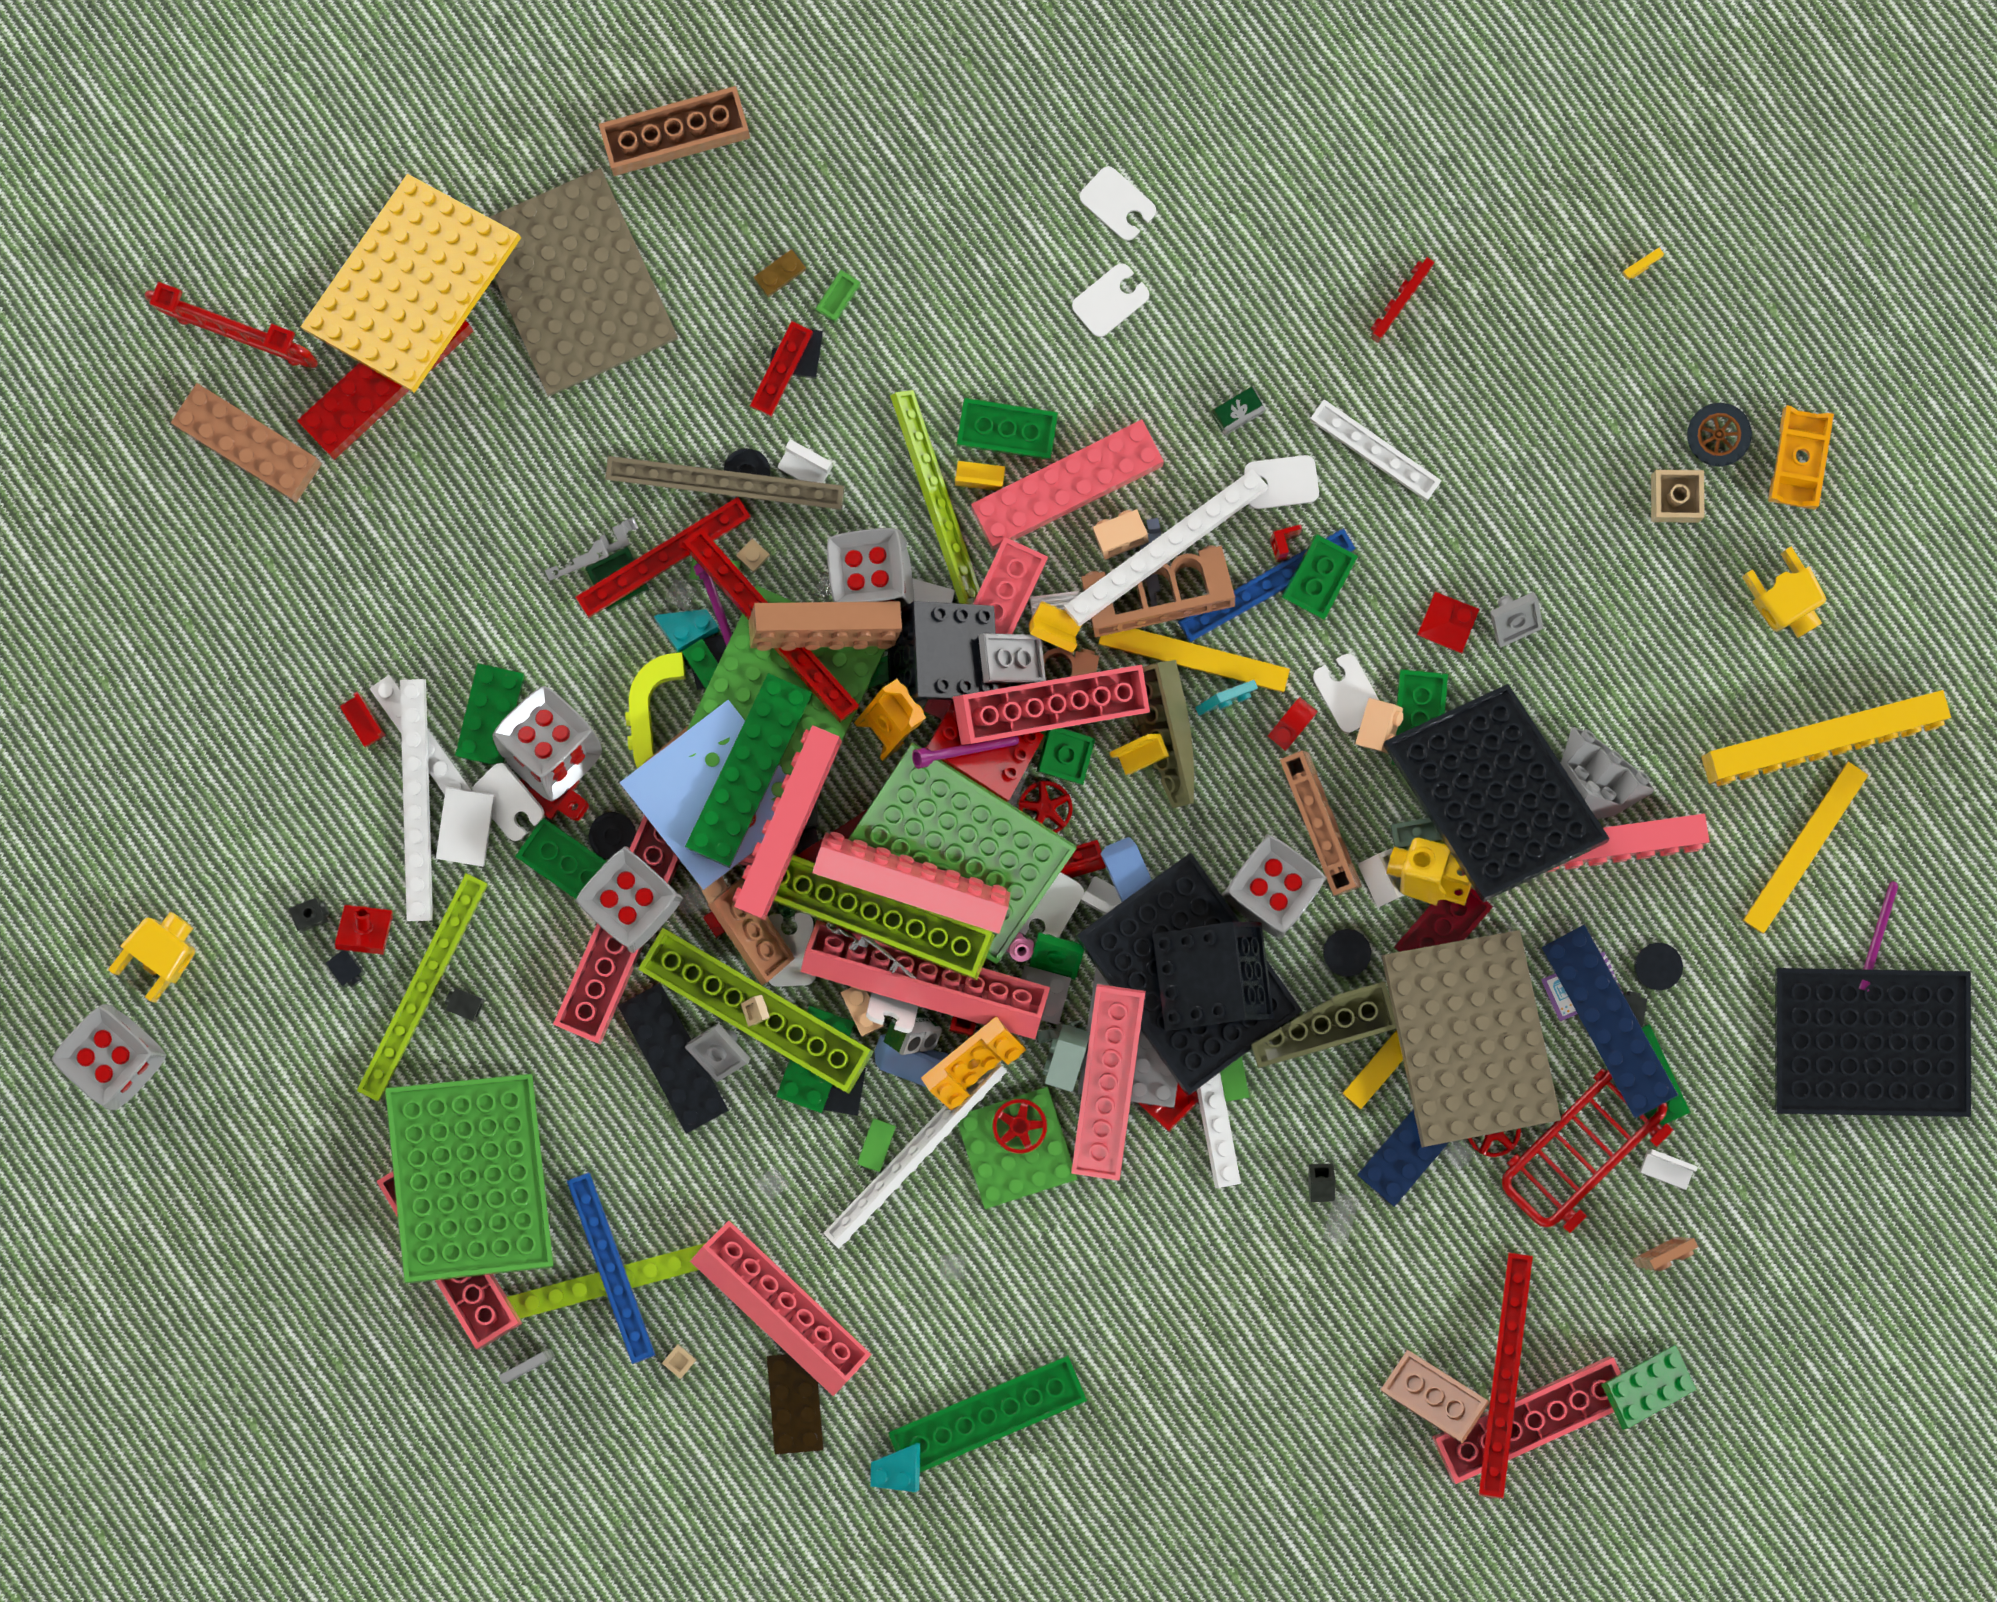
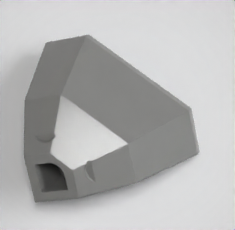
[1561,727,1655,819]

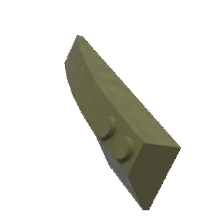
[1132,660,1194,808]
[1251,981,1397,1068]

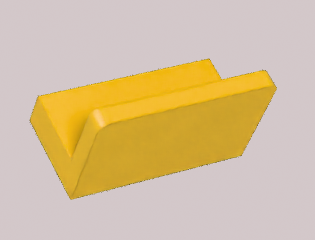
[955,461,1005,491]
[1028,601,1083,653]
[1109,734,1169,775]

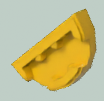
[1622,247,1664,280]

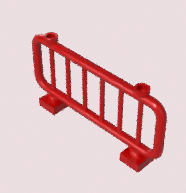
[144,282,318,368]
[1501,1068,1674,1233]

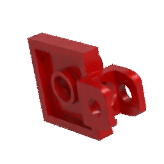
[520,778,589,821]

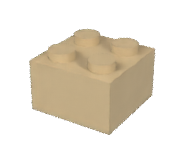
[1651,470,1704,523]

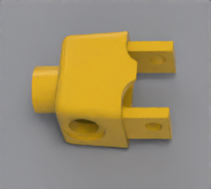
[1742,546,1826,638]
[1386,837,1472,906]
[108,911,195,1003]

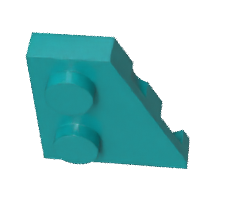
[1195,680,1258,716]
[870,1443,920,1492]

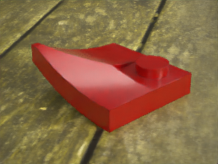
[1417,592,1480,654]
[1137,1083,1199,1132]

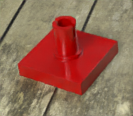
[335,905,393,955]

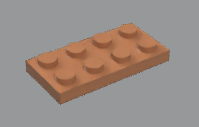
[708,878,795,985]
[1633,1237,1698,1271]
[1380,1350,1489,1444]

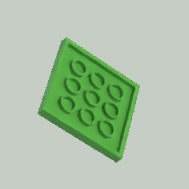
[958,1087,1078,1209]

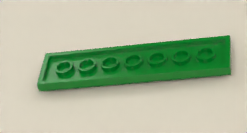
[685,673,812,868]
[888,1355,1087,1473]

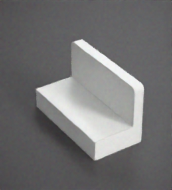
[778,439,833,483]
[1358,848,1405,907]
[1081,876,1121,915]
[1639,1149,1698,1190]

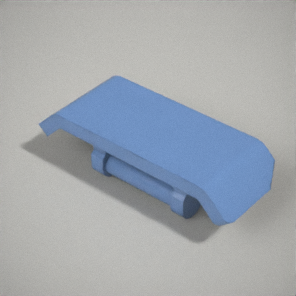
[1101,837,1152,902]
[875,1034,949,1087]

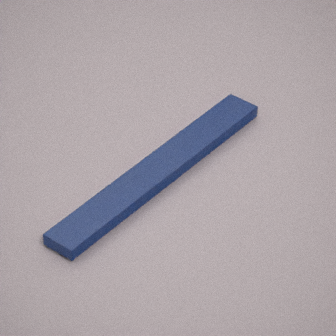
[1178,528,1356,643]
[567,1172,656,1364]

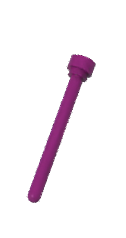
[693,564,732,647]
[912,736,1019,769]
[1858,881,1898,992]

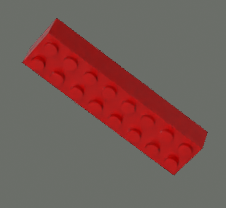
[297,320,473,460]

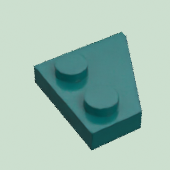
[654,609,719,653]

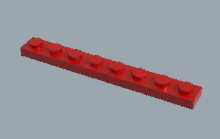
[575,497,751,619]

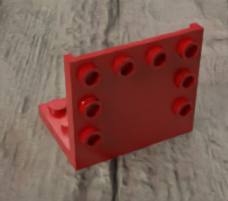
[925,700,1044,802]

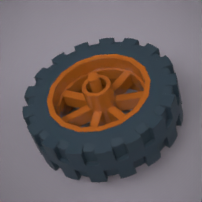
[1687,402,1752,467]

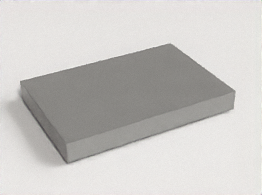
[978,633,1046,684]
[499,1349,555,1384]

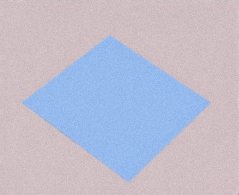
[619,700,786,890]

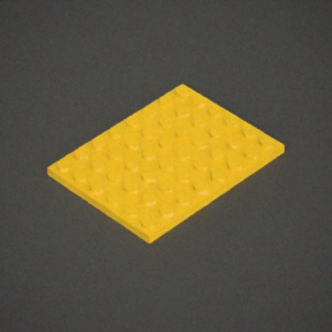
[300,174,521,393]

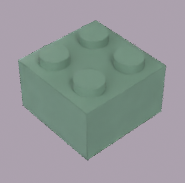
[1042,1024,1090,1092]

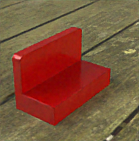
[1270,524,1302,562]
[340,692,386,748]

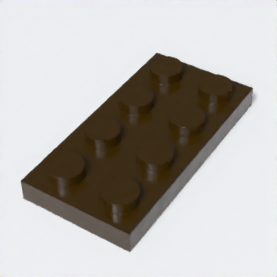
[767,1354,824,1455]

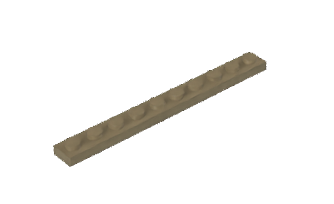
[605,456,845,510]

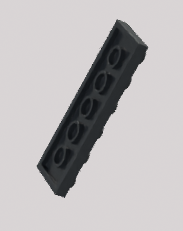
[618,983,729,1134]

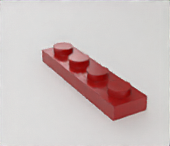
[1371,257,1435,343]
[750,321,813,418]

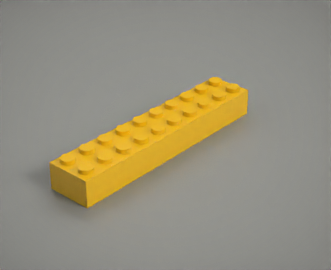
[1701,690,1951,787]

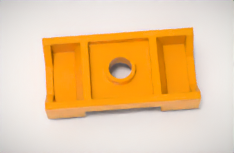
[1768,405,1834,510]
[854,679,926,761]
[921,1016,1027,1111]

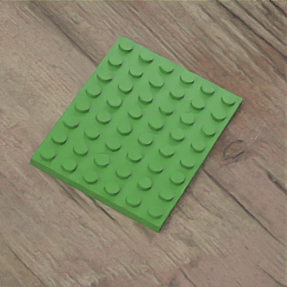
[687,585,886,801]
[848,742,1076,964]
[385,1074,553,1284]

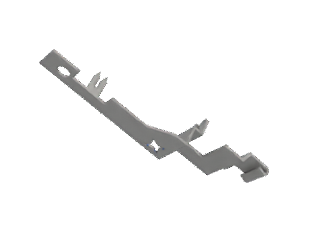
[545,517,639,581]
[826,923,916,979]

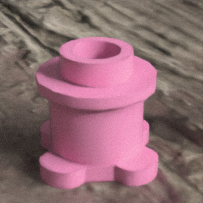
[1006,932,1034,962]

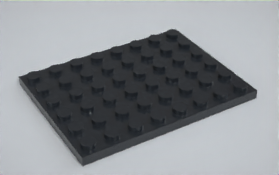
[1384,684,1610,902]
[1075,853,1302,1095]
[1775,968,1971,1117]

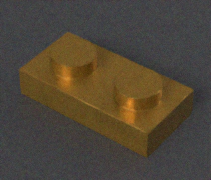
[754,249,806,298]

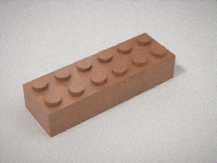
[599,86,750,176]
[170,383,322,503]
[749,601,902,651]

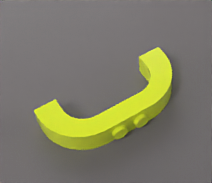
[625,652,686,769]

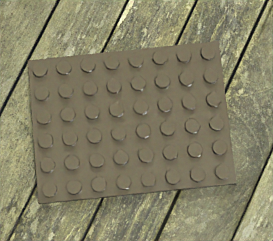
[489,168,678,397]
[1381,930,1561,1147]

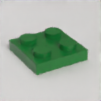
[1036,728,1095,785]
[1029,933,1084,980]

